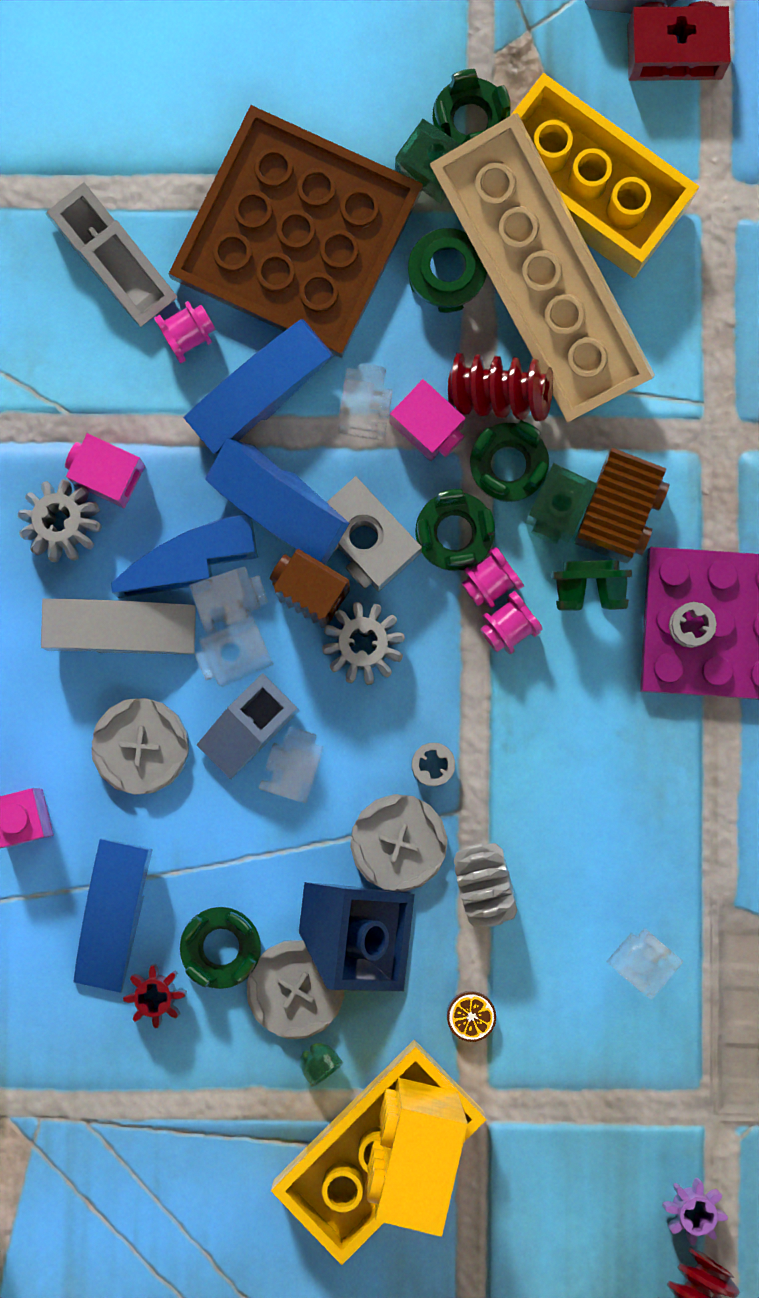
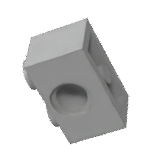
[327,476,422,592]

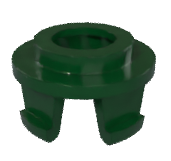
[432,69,511,150]
[408,228,487,313]
[470,420,549,502]
[415,489,495,571]
[551,560,632,611]
[180,907,261,989]

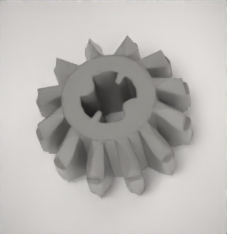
[18,479,102,563]
[322,602,405,685]
[454,843,517,927]

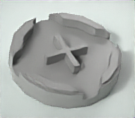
[91,698,189,795]
[350,794,448,892]
[247,940,344,1039]

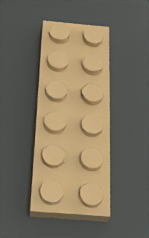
[430,113,655,423]

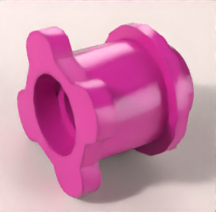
[154,301,216,364]
[461,547,524,609]
[480,591,543,654]

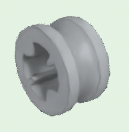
[669,602,717,648]
[411,743,455,786]

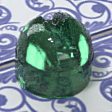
[300,1043,344,1087]

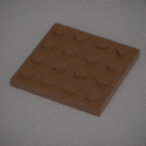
[168,105,423,358]

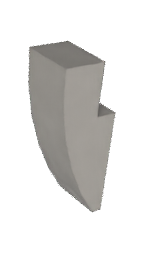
[45,182,177,327]
[41,598,196,654]

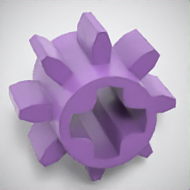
[662,1177,728,1245]

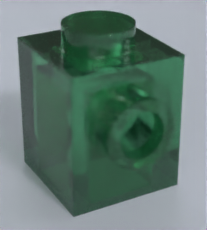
[395,119,462,204]
[525,463,597,544]

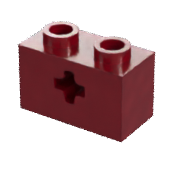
[627,1,731,81]

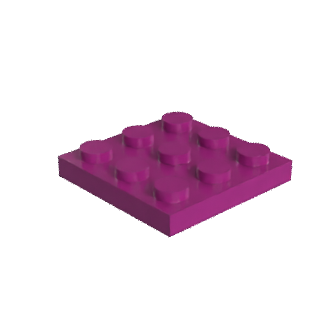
[640,547,759,700]

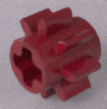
[123,964,187,1028]

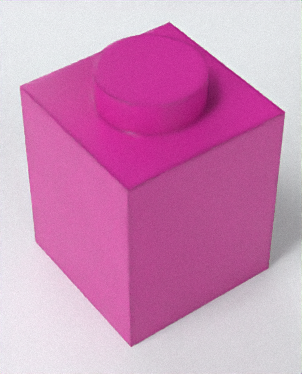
[389,379,466,461]
[65,433,145,509]
[0,788,54,848]

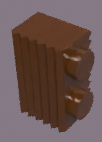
[573,448,670,563]
[269,549,350,628]

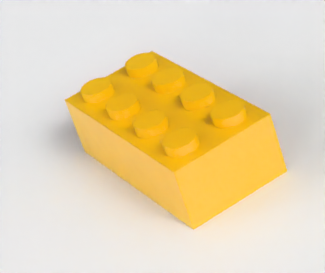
[510,73,700,278]
[271,1039,487,1265]
[367,1077,468,1237]

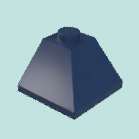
[299,882,415,991]

